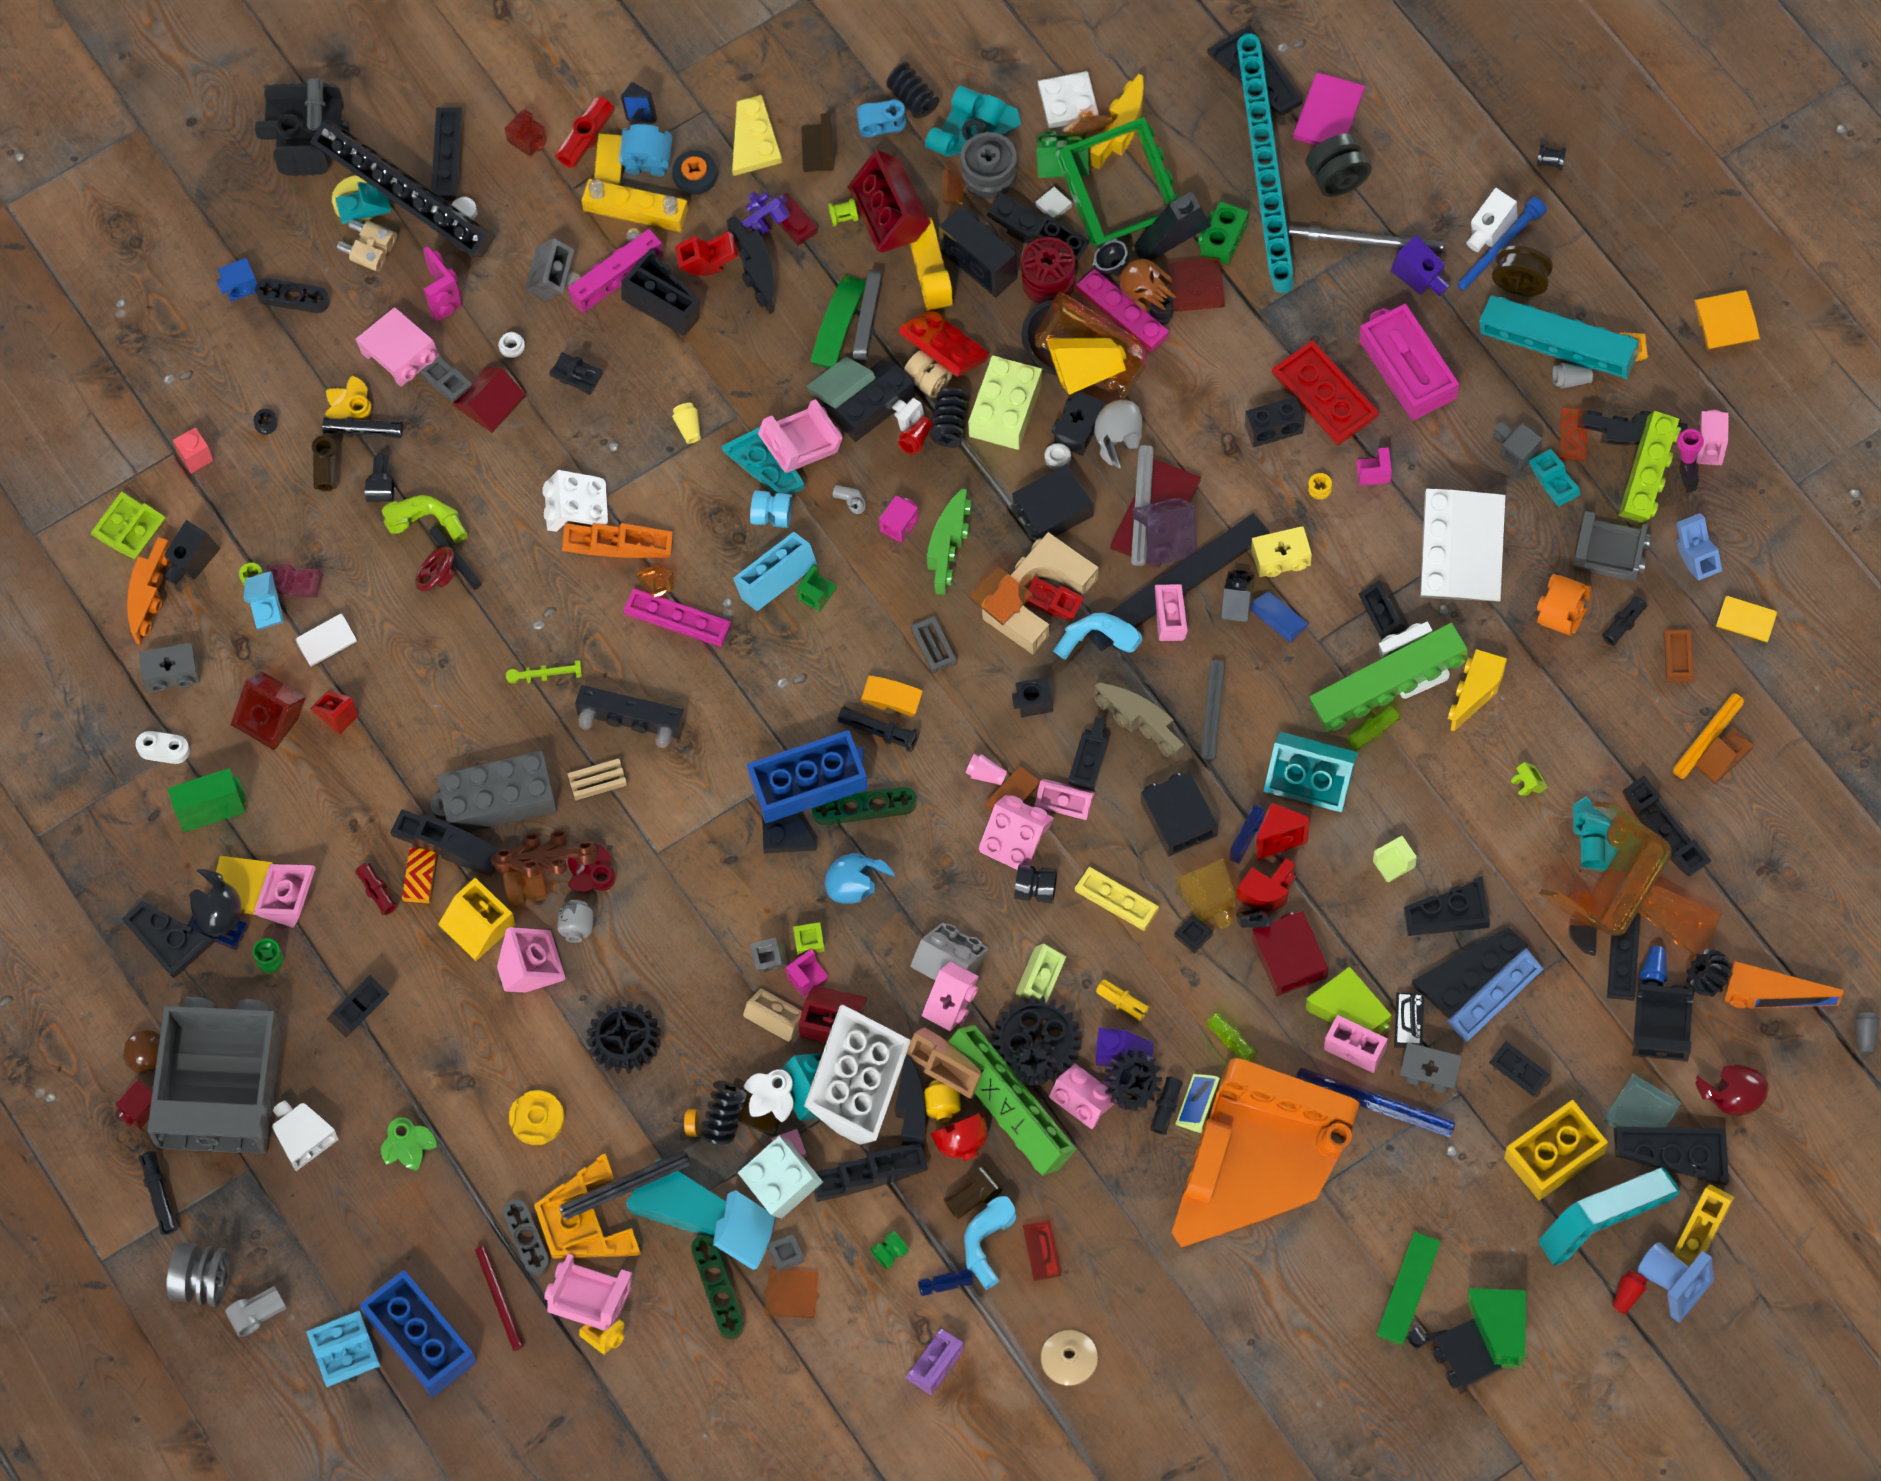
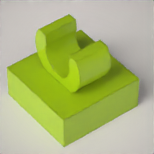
[1511,762,1548,796]
[793,922,825,956]

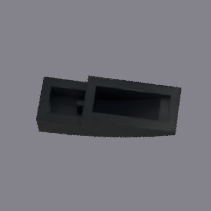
[895,1056,926,1148]

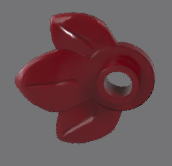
[567,843,616,893]

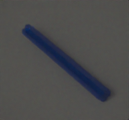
[1296,1068,1455,1137]

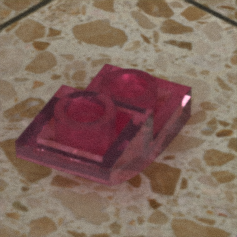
[266,564,323,597]

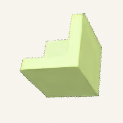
[1373,836,1417,882]

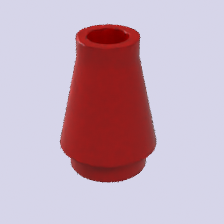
[898,416,932,455]
[1612,1270,1648,1315]

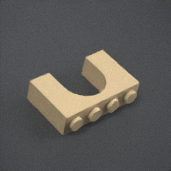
[982,532,1099,655]

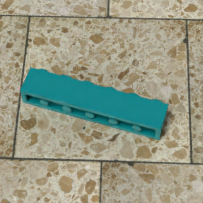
[1479,295,1639,379]

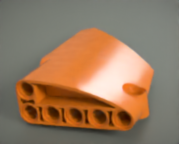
[1171,1058,1360,1248]

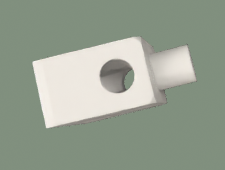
[1466,188,1518,252]
[272,1101,339,1171]

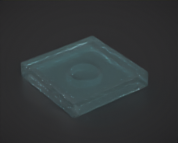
[1604,1074,1682,1128]

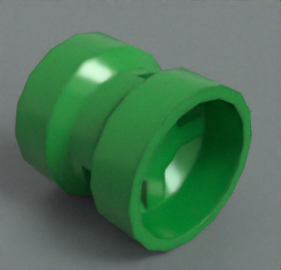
[253,938,284,974]
[870,1230,909,1270]

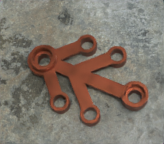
[491,830,598,877]

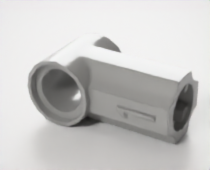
[225,1286,287,1337]

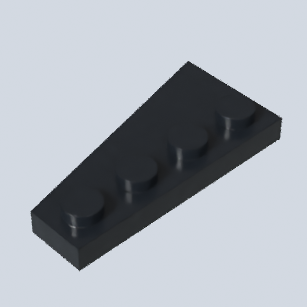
[1614,1127,1729,1186]

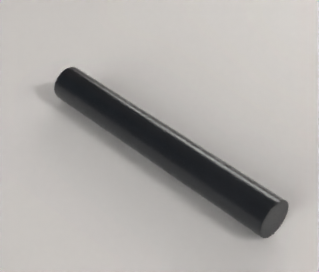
[429,526,482,590]

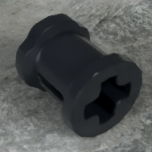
[1537,144,1566,171]
[1150,293,1173,325]

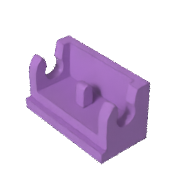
[906,1329,964,1396]

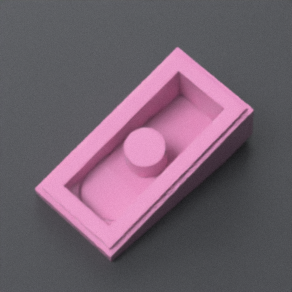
[1155,584,1188,641]

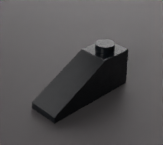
[1134,191,1211,261]

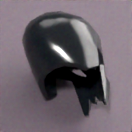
[189,869,242,937]

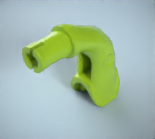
[382,495,468,543]

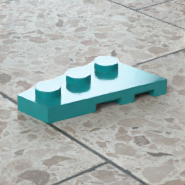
[721,427,805,495]

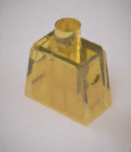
[1176,858,1236,929]

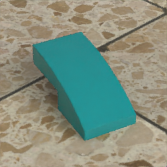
[1528,449,1580,507]

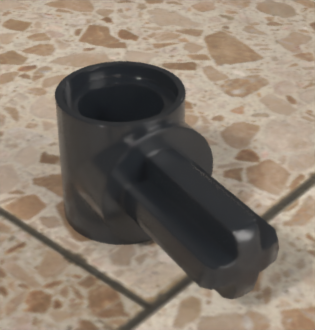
[365,453,394,502]

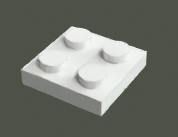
[1038,71,1098,129]

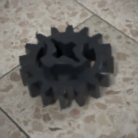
[1103,1049,1162,1111]

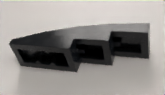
[813,1143,928,1202]

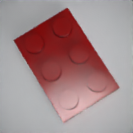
[898,310,990,377]

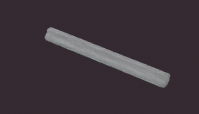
[1131,445,1154,566]

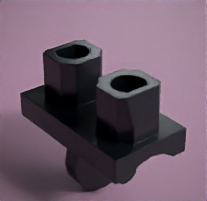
[549,352,603,395]

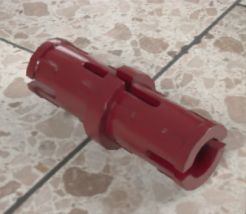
[355,863,397,915]

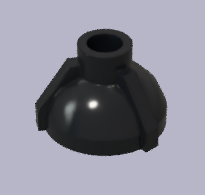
[1092,239,1129,276]

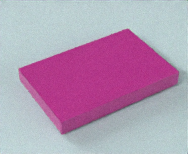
[1293,72,1365,146]

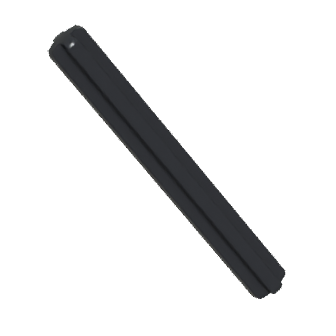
[559,1150,691,1220]

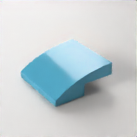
[713,1190,775,1270]
[306,1311,380,1387]

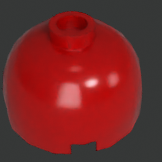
[930,1112,988,1162]

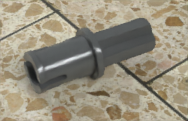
[305,78,325,131]

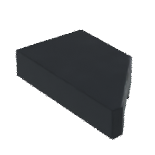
[1236,908,1272,928]

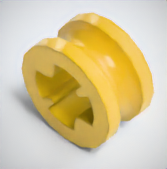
[1308,473,1332,500]

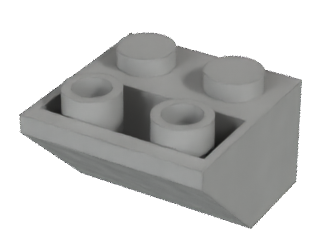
[910,922,989,981]

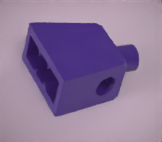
[1390,235,1450,297]

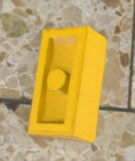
[1716,596,1777,643]

